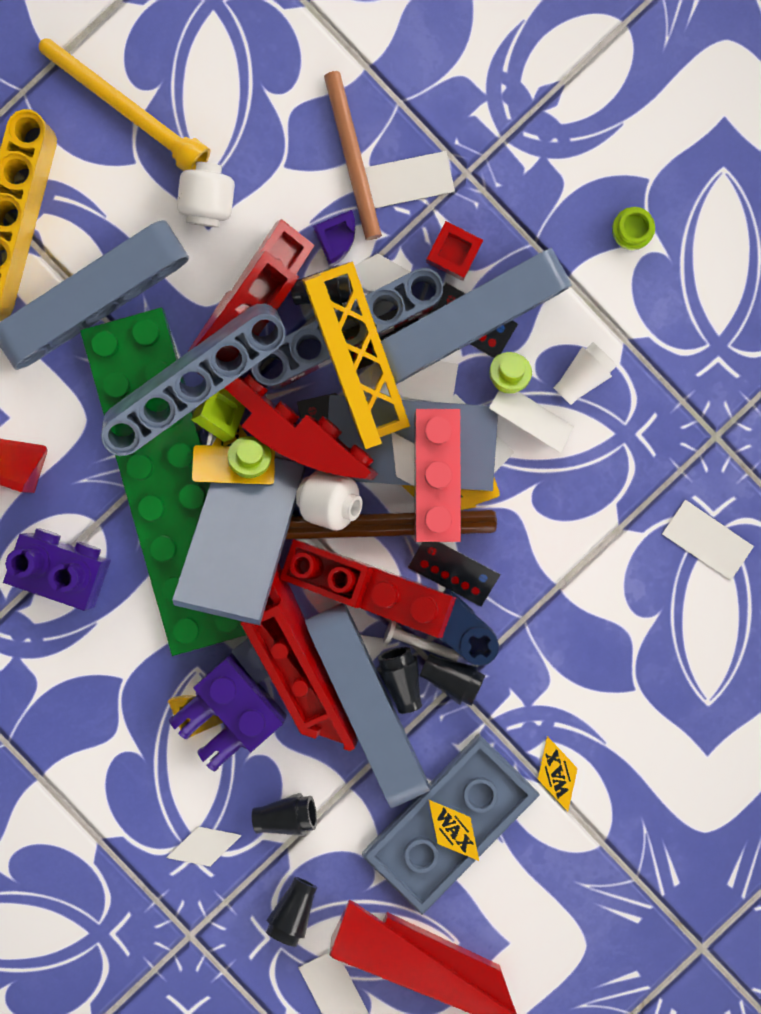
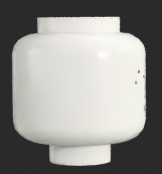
[177,162,235,228]
[296,470,363,531]

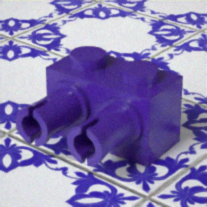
[3,528,111,611]
[169,653,287,772]

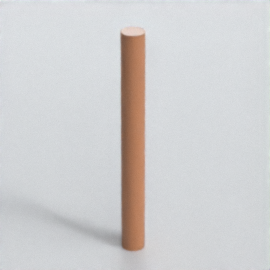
[324,71,382,240]

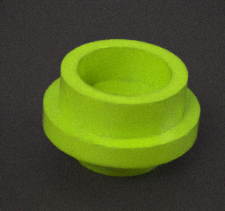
[612,207,655,250]
[489,352,532,394]
[228,436,271,478]

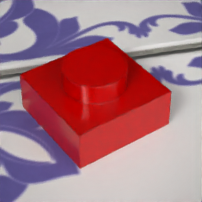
[426,221,483,281]

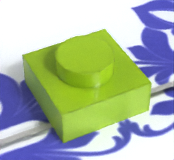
[191,388,246,442]

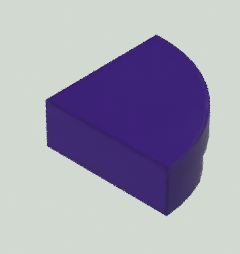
[313,210,356,267]

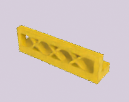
[302,261,410,449]

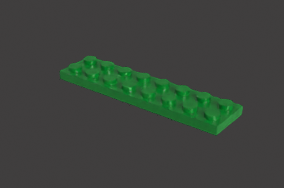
[80,307,247,656]

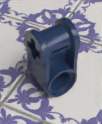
[438,588,499,666]

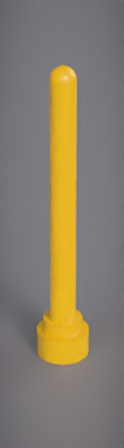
[38,38,211,171]

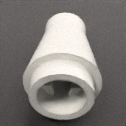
[553,342,617,405]

